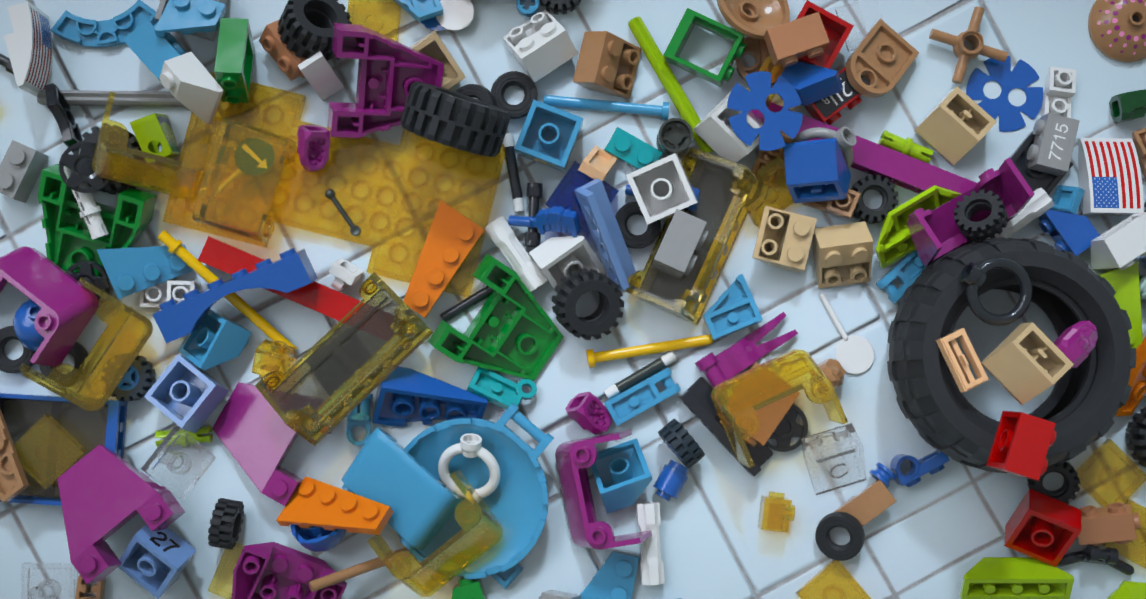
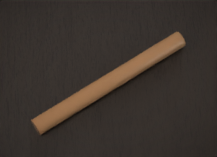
[309,547,413,592]

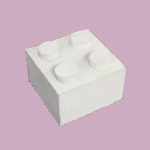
[626,153,698,225]

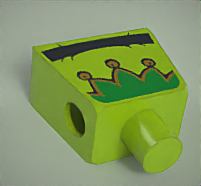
[129,113,180,176]

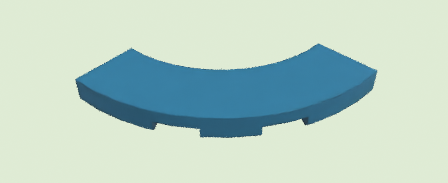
[50,0,158,48]

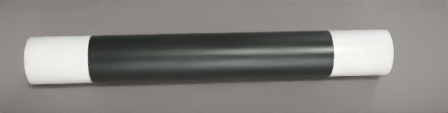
[603,351,677,399]

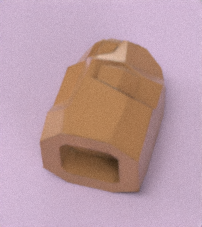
[811,358,846,392]

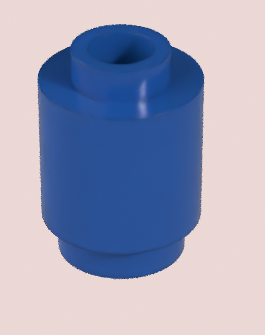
[653,460,689,501]

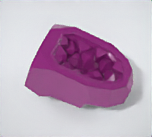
[297,125,330,172]
[1054,321,1098,368]
[565,392,611,435]

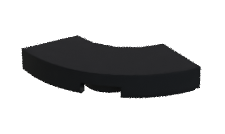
[45,83,83,153]

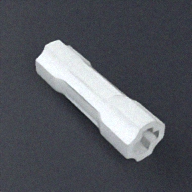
[977,188,1054,242]
[484,216,548,293]
[636,502,665,585]

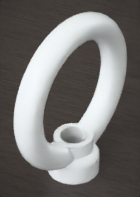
[438,433,500,500]

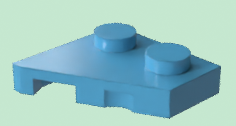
[154,0,227,37]

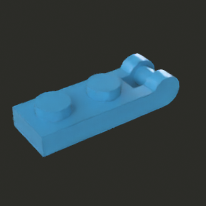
[875,250,926,304]
[604,367,681,426]

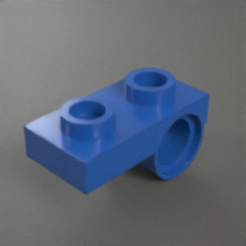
[890,450,950,487]

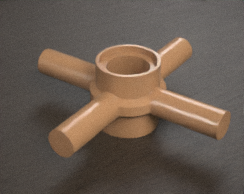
[929,6,1008,84]

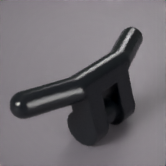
[1057,545,1134,576]

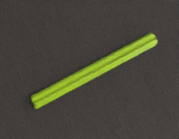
[628,16,714,155]

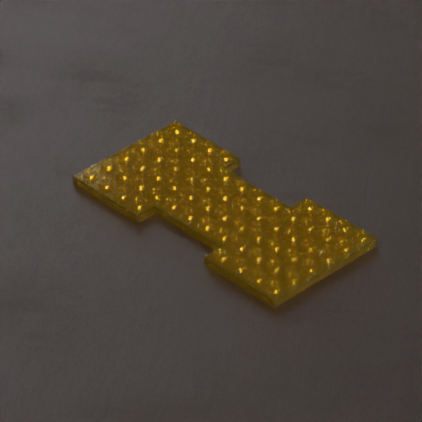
[163,71,505,298]

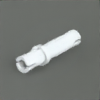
[64,166,109,240]

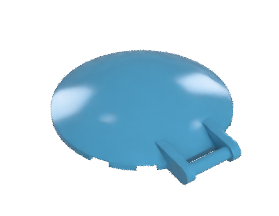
[397,403,554,579]

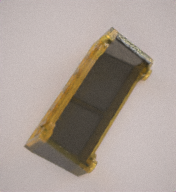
[626,147,761,326]
[255,272,433,446]

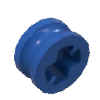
[869,462,896,488]

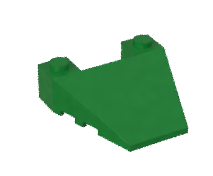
[38,164,157,292]
[428,254,564,381]

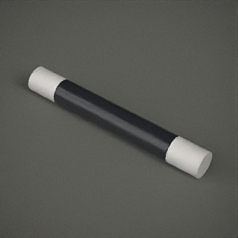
[503,133,525,213]

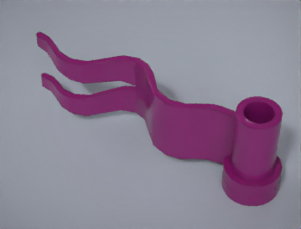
[694,312,798,393]

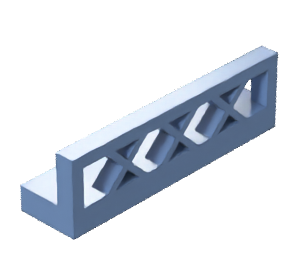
[574,178,636,291]

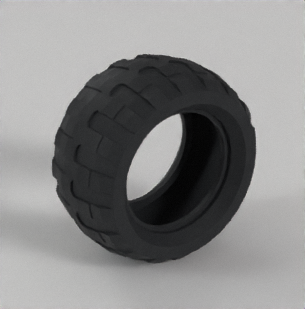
[887,237,1136,473]

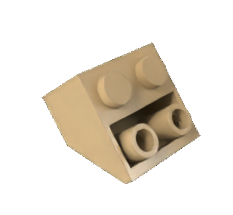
[914,86,997,166]
[752,206,817,273]
[812,221,873,289]
[981,322,1074,405]

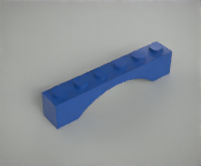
[152,248,318,343]

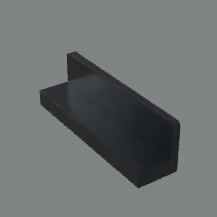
[678,377,773,477]

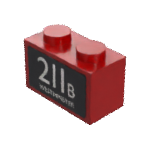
[804,67,863,125]

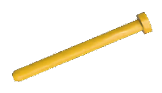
[586,335,713,368]

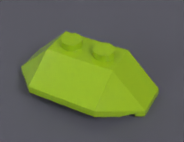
[876,185,961,269]
[960,557,1074,599]

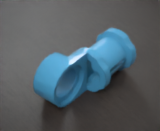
[346,393,373,445]

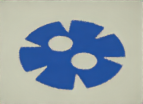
[966,56,1043,132]
[727,71,803,151]

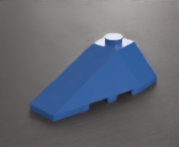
[372,364,487,427]

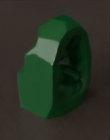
[1109,89,1146,123]

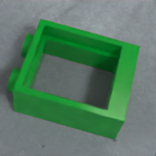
[663,8,747,87]
[214,18,255,104]

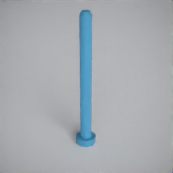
[543,95,669,121]

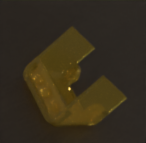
[92,91,221,199]
[19,277,153,411]
[711,349,848,468]
[367,470,503,597]

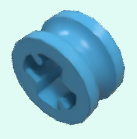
[516,0,539,17]

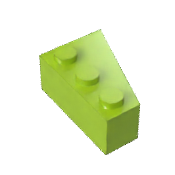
[1096,261,1143,348]

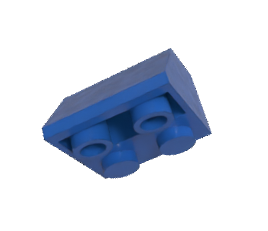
[784,138,851,203]

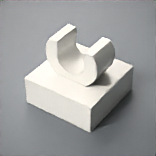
[329,258,364,291]

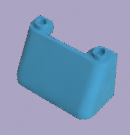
[341,427,464,551]

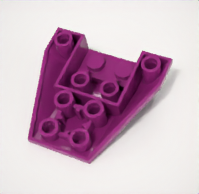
[232,542,347,599]

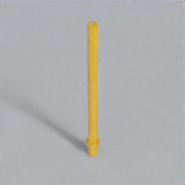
[157,230,297,356]

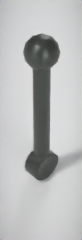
[325,189,361,236]

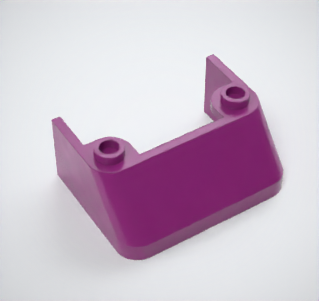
[907,157,1035,267]
[0,246,99,367]
[555,430,652,550]

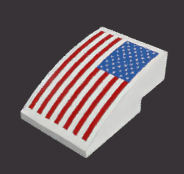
[3,1,53,97]
[1078,138,1144,216]

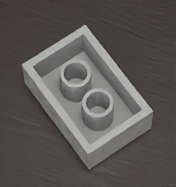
[651,209,709,280]

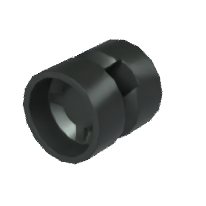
[656,118,693,157]

